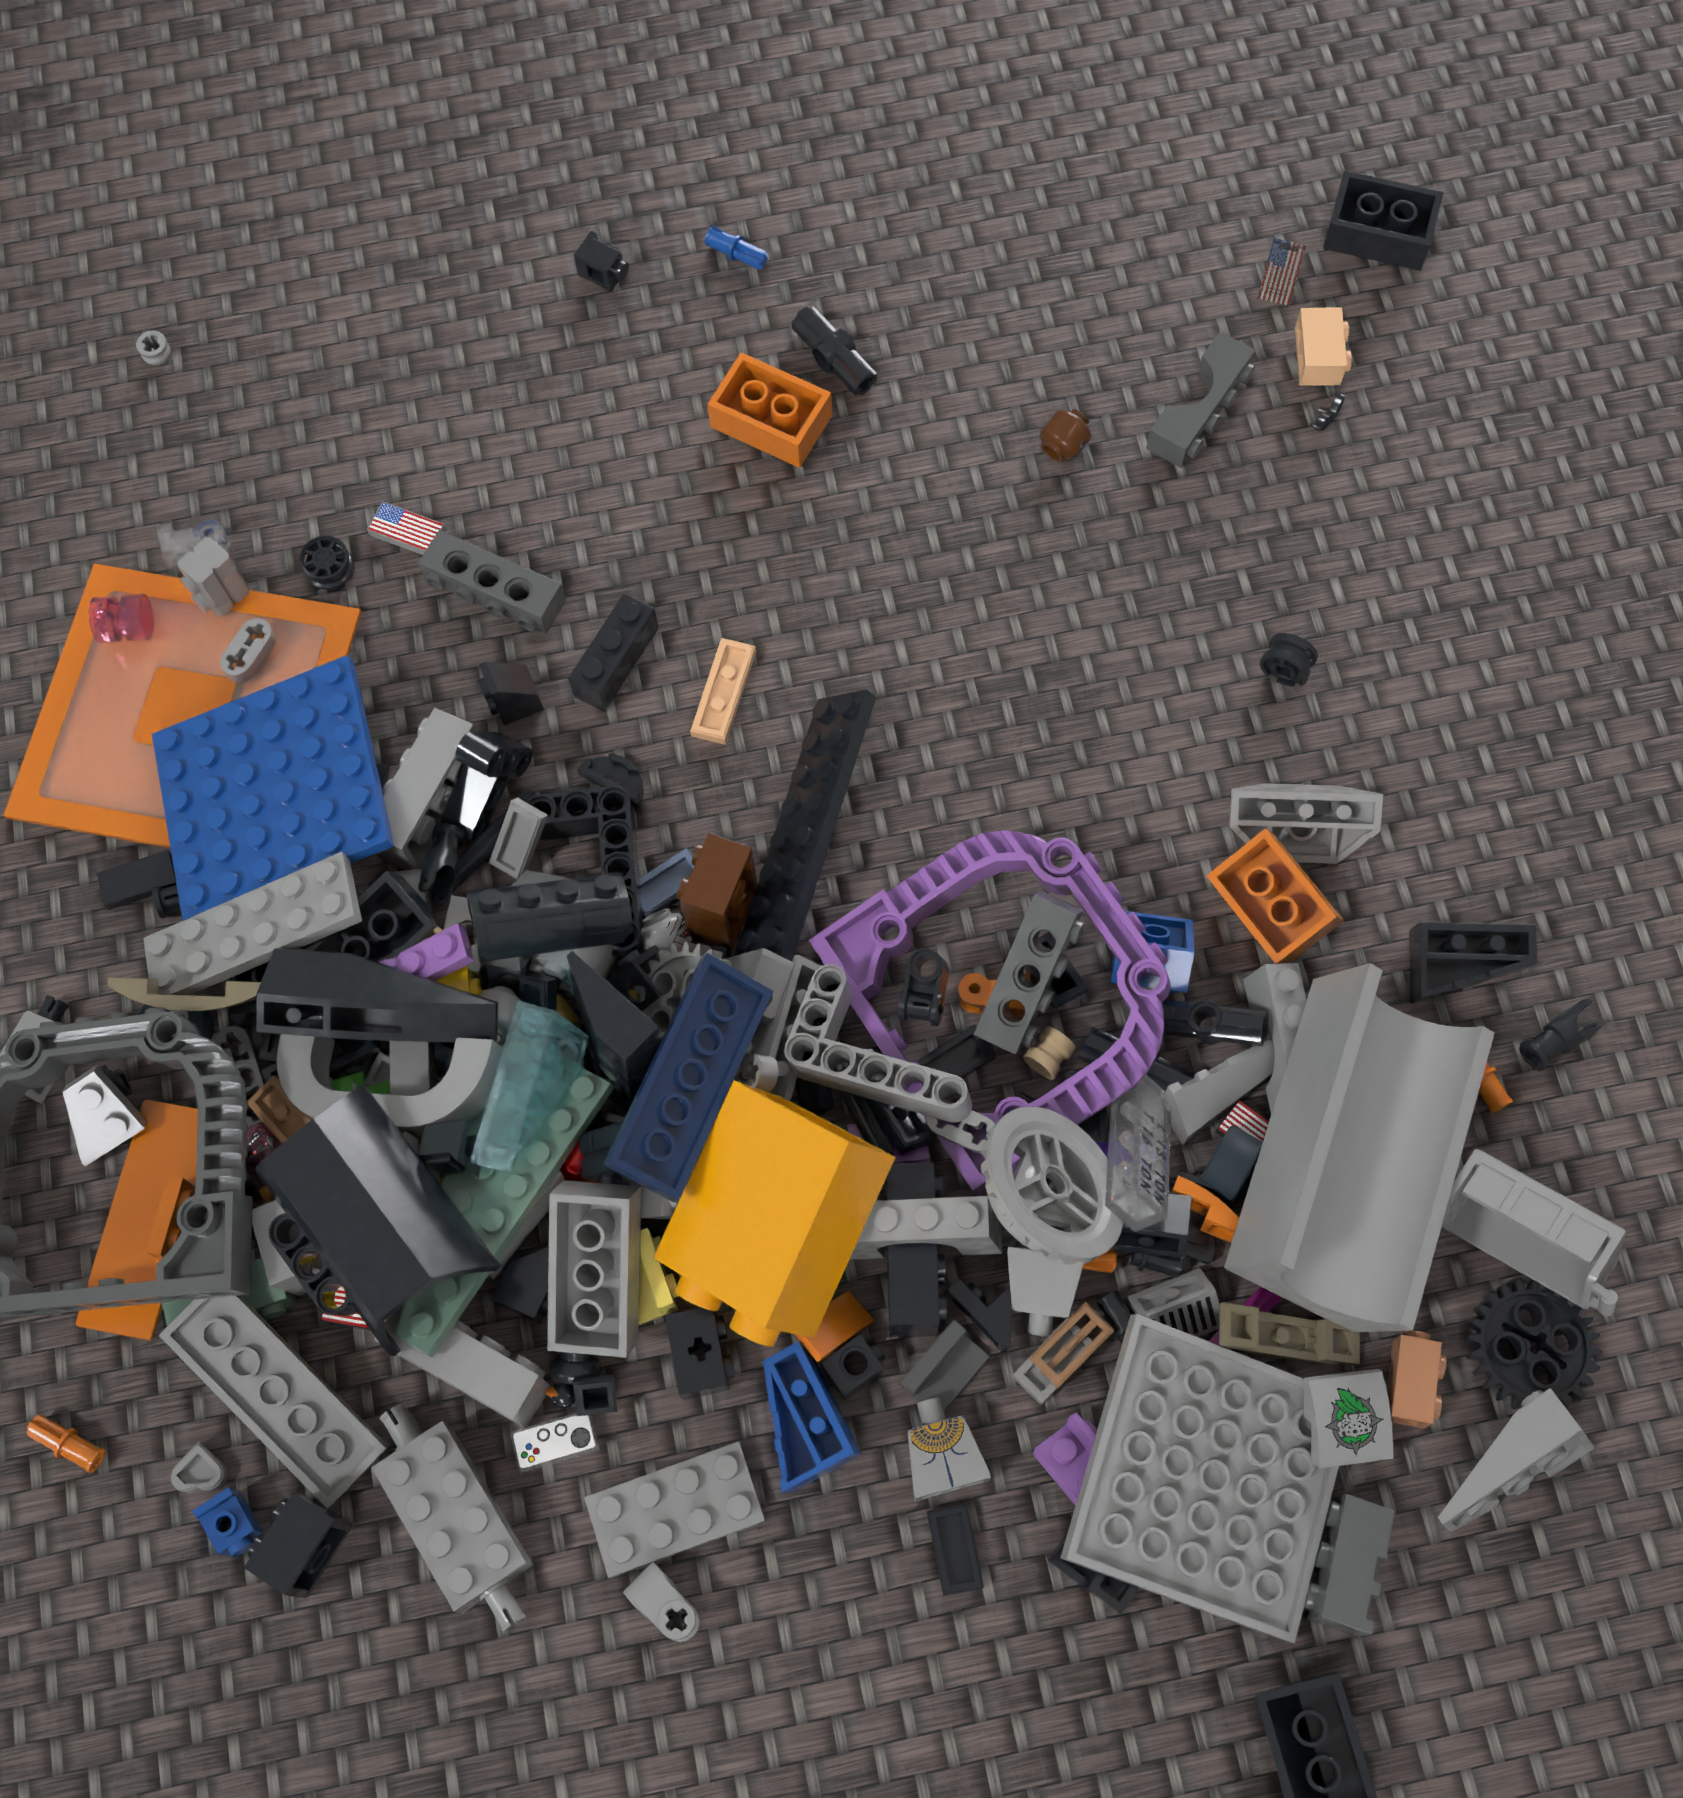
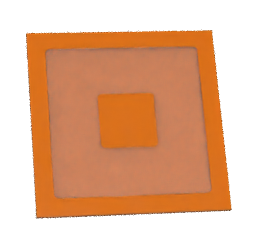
[3,563,362,848]

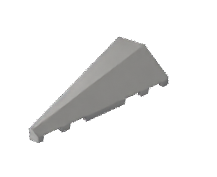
[1164,1038,1275,1145]

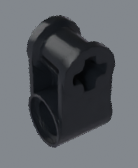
[898,948,949,1027]

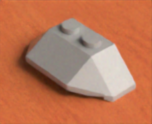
[1229,783,1383,864]

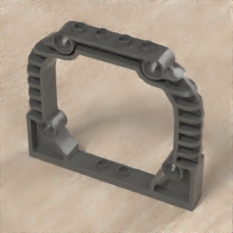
[0,1008,252,1319]

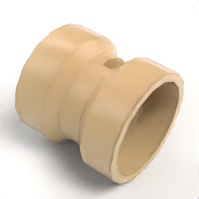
[1023,1026,1077,1080]

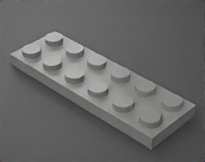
[143,852,362,995]
[158,1295,389,1509]

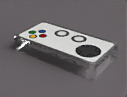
[510,1413,600,1473]

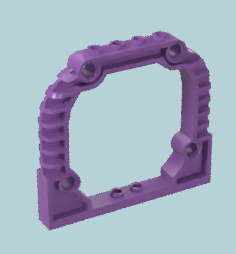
[809,830,1171,1196]

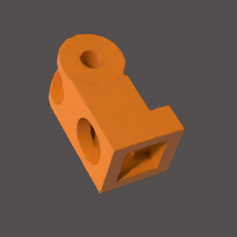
[958,973,1030,1017]

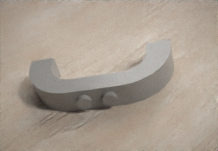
[277,1034,508,1137]

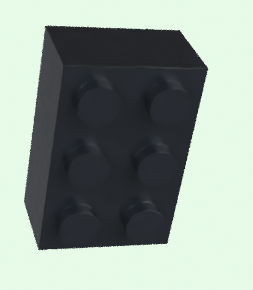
[1323,170,1444,271]

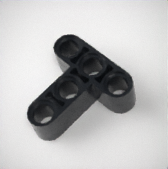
[440,731,533,843]

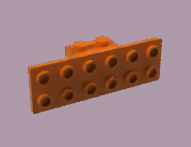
[76,1100,198,1341]

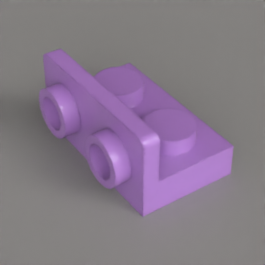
[1033,1412,1097,1506]

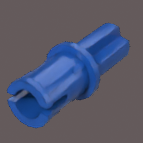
[705,225,769,270]

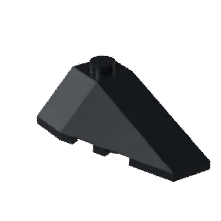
[304,871,437,962]

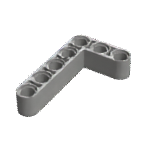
[784,964,972,1122]

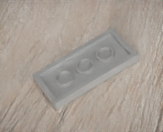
[584,1441,766,1579]

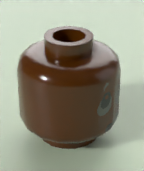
[1040,409,1091,462]

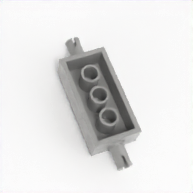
[371,1404,534,1633]

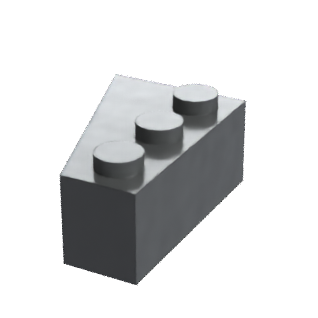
[1304,1494,1395,1637]

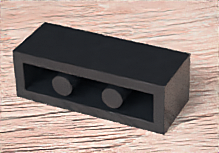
[568,593,659,712]

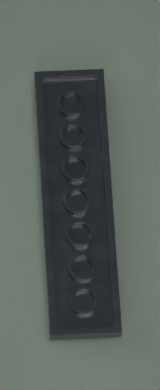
[735,690,876,962]

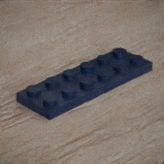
[603,953,774,1203]

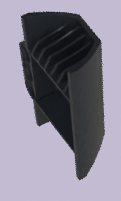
[255,1085,501,1356]

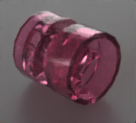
[89,594,154,643]

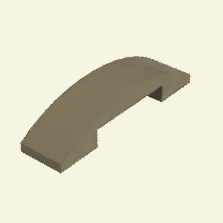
[108,977,261,1011]
[1219,1302,1360,1365]

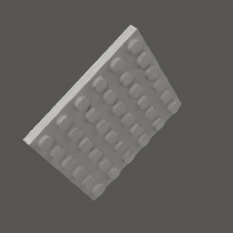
[1061,1314,1339,1644]

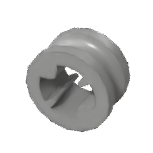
[136,330,171,365]

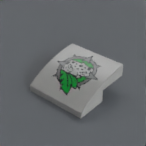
[1304,1369,1393,1469]

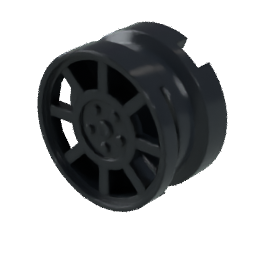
[299,536,355,592]
[1259,633,1318,687]

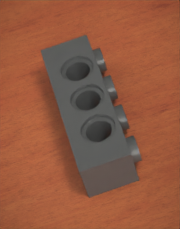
[418,530,566,634]
[974,891,1085,1055]

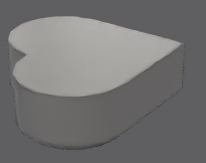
[171,1442,228,1493]

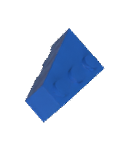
[763,1341,862,1493]

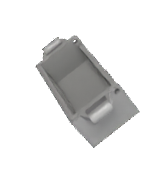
[1442,1149,1626,1316]

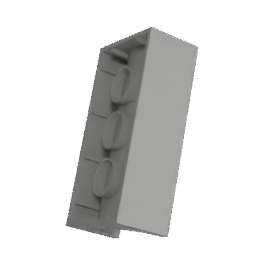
[1224,963,1495,1332]

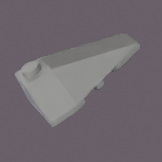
[1438,1388,1595,1532]

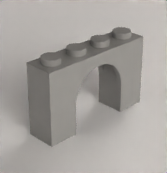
[850,1196,1002,1260]

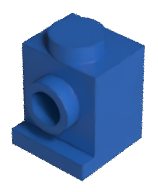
[192,1487,263,1557]

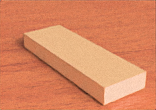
[690,638,756,745]

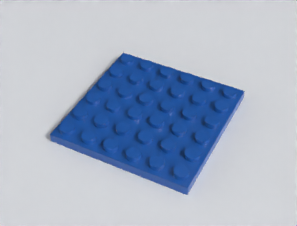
[152,655,394,921]

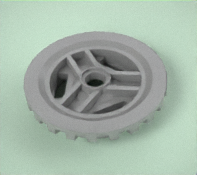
[981,1107,1124,1265]

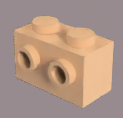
[1295,308,1351,386]

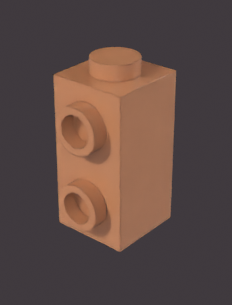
[1387,1331,1446,1429]

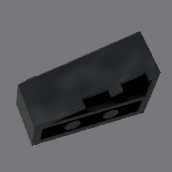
[1409,922,1537,1004]

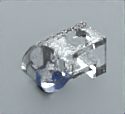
[157,520,231,572]

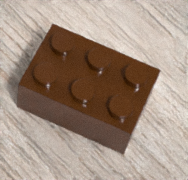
[677,833,758,953]

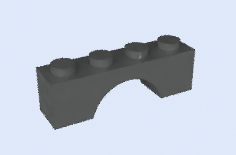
[1146,331,1255,468]

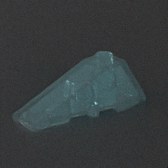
[470,1001,589,1173]

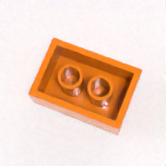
[707,352,832,468]
[1206,828,1344,964]

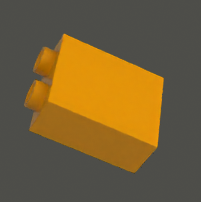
[653,1080,895,1347]

